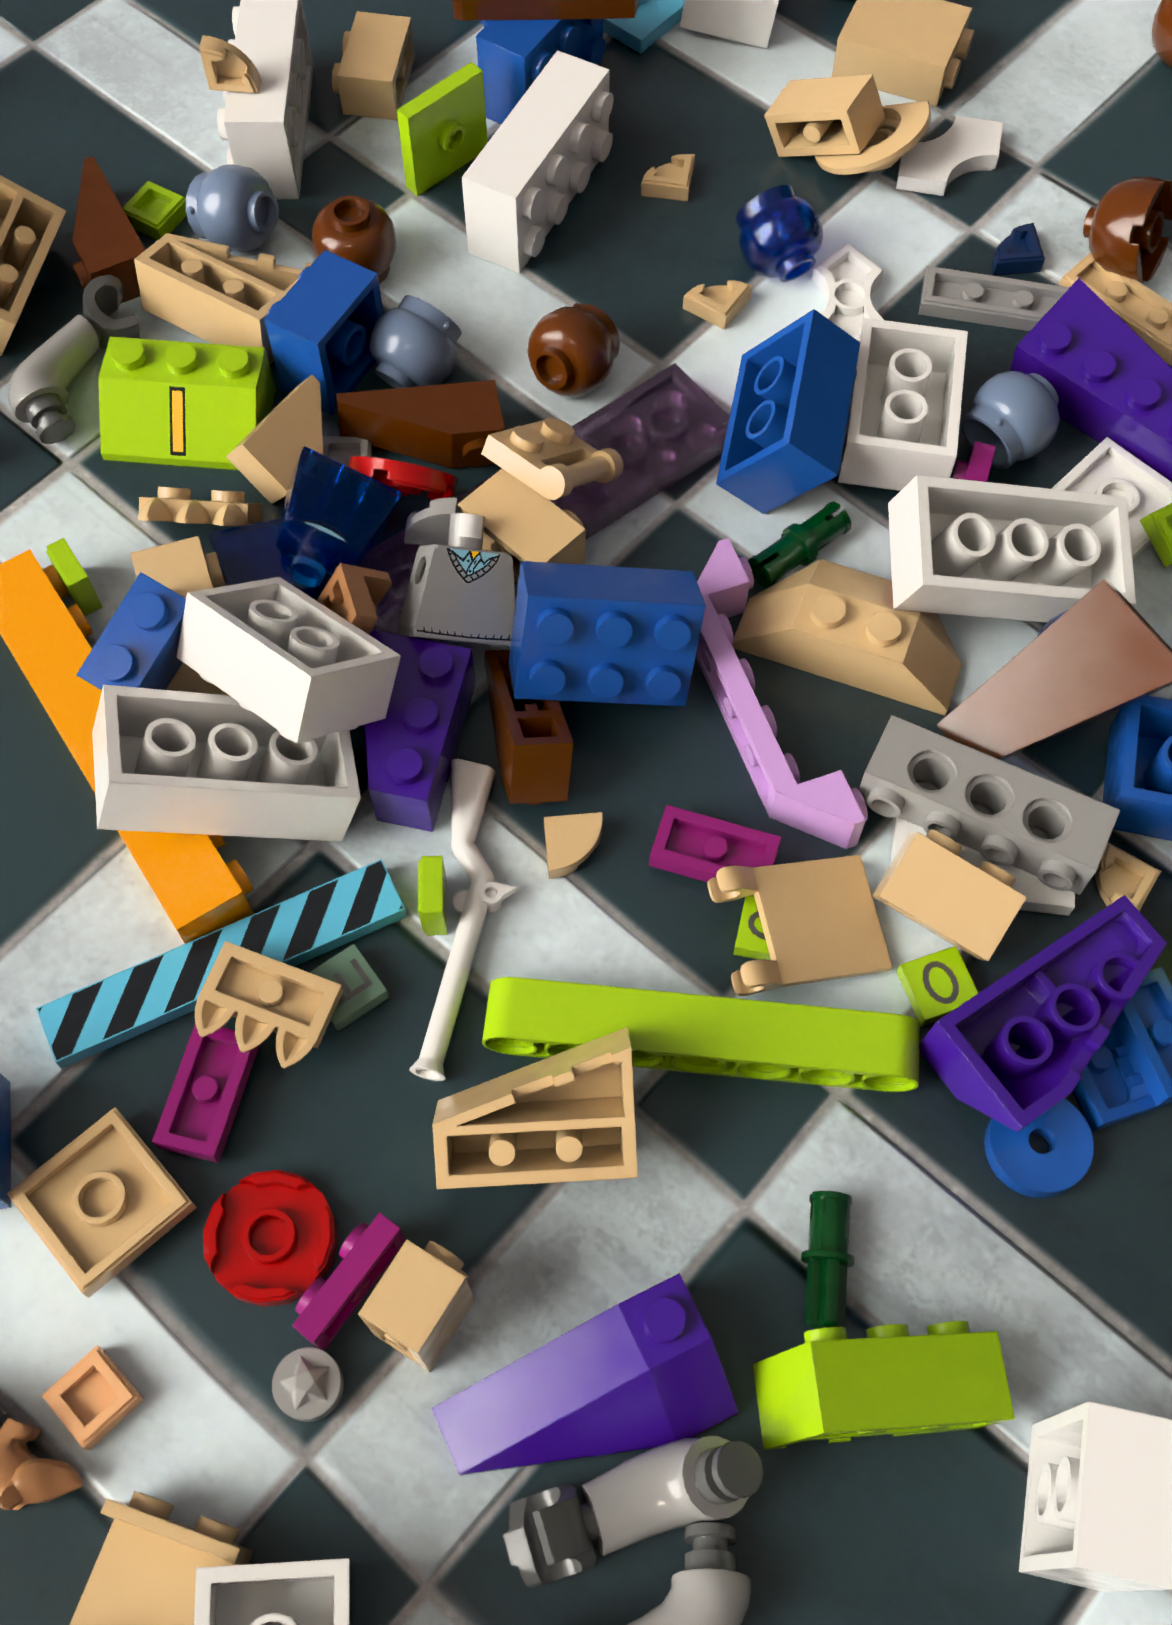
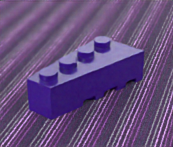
[1010,278,1172,482]

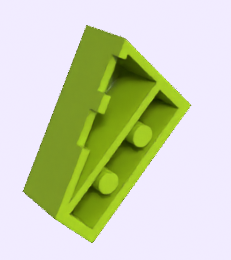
[752,1321,1015,1450]

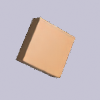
[41,1346,145,1450]

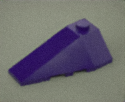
[919,895,1167,1132]
[431,1273,739,1476]

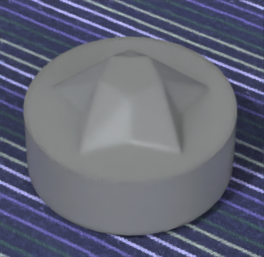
[272,1347,344,1422]

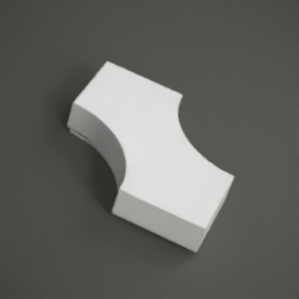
[896,116,1003,196]
[812,243,884,341]

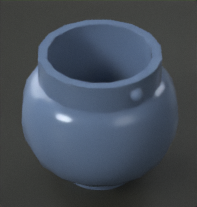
[186,164,279,253]
[369,295,462,388]
[960,371,1060,469]

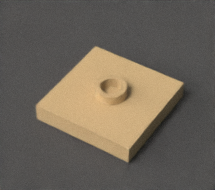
[7,1107,197,1298]

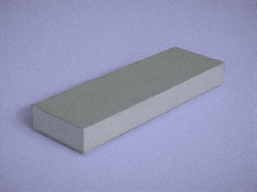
[918,266,1070,331]

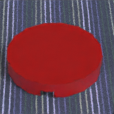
[347,456,457,500]
[203,1170,338,1307]

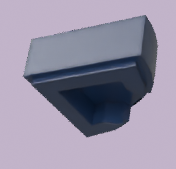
[992,223,1045,276]

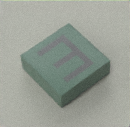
[309,944,390,1032]

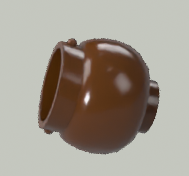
[312,195,396,284]
[527,303,620,398]

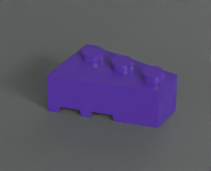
[365,630,476,832]

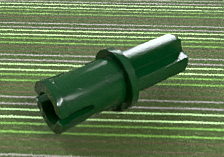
[801,1191,855,1329]

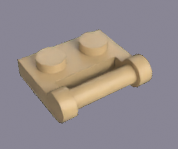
[481,418,624,500]

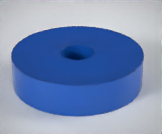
[984,1099,1094,1198]

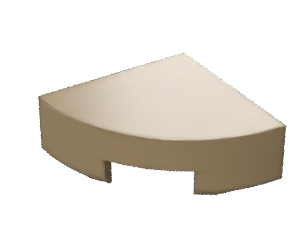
[199,35,261,93]
[641,154,695,202]
[683,280,752,330]
[544,812,603,879]
[1095,843,1161,911]

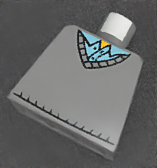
[397,513,516,646]

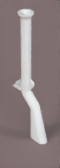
[409,759,518,1081]

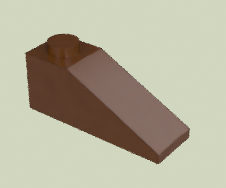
[72,156,145,303]
[336,380,505,468]
[484,650,574,805]

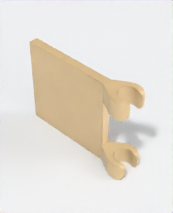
[707,855,893,996]

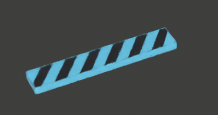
[36,859,407,1069]

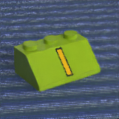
[98,336,276,470]

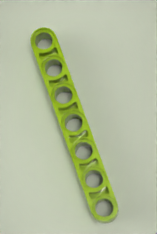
[482,977,920,1092]

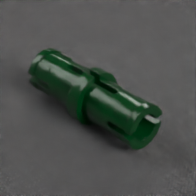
[748,501,852,588]

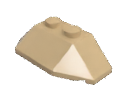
[732,559,962,716]

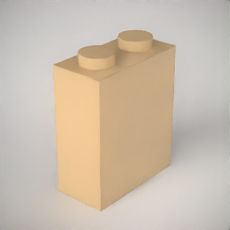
[832,0,975,106]

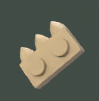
[138,487,261,526]
[195,941,343,1069]

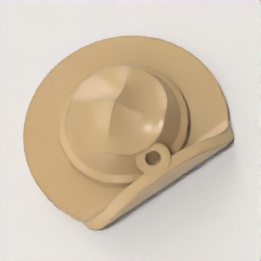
[815,100,931,175]

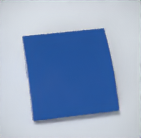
[1073,967,1172,1132]

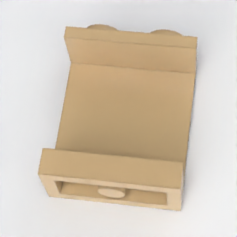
[70,1491,253,1625]

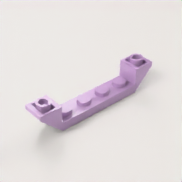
[696,538,868,849]

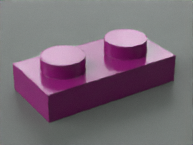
[649,804,781,883]
[152,1023,260,1164]
[292,1212,406,1351]

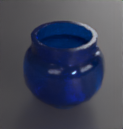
[736,184,823,282]

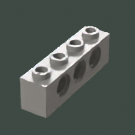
[859,715,1120,895]

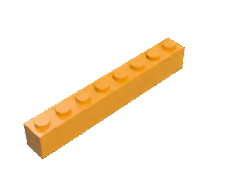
[0,549,254,944]

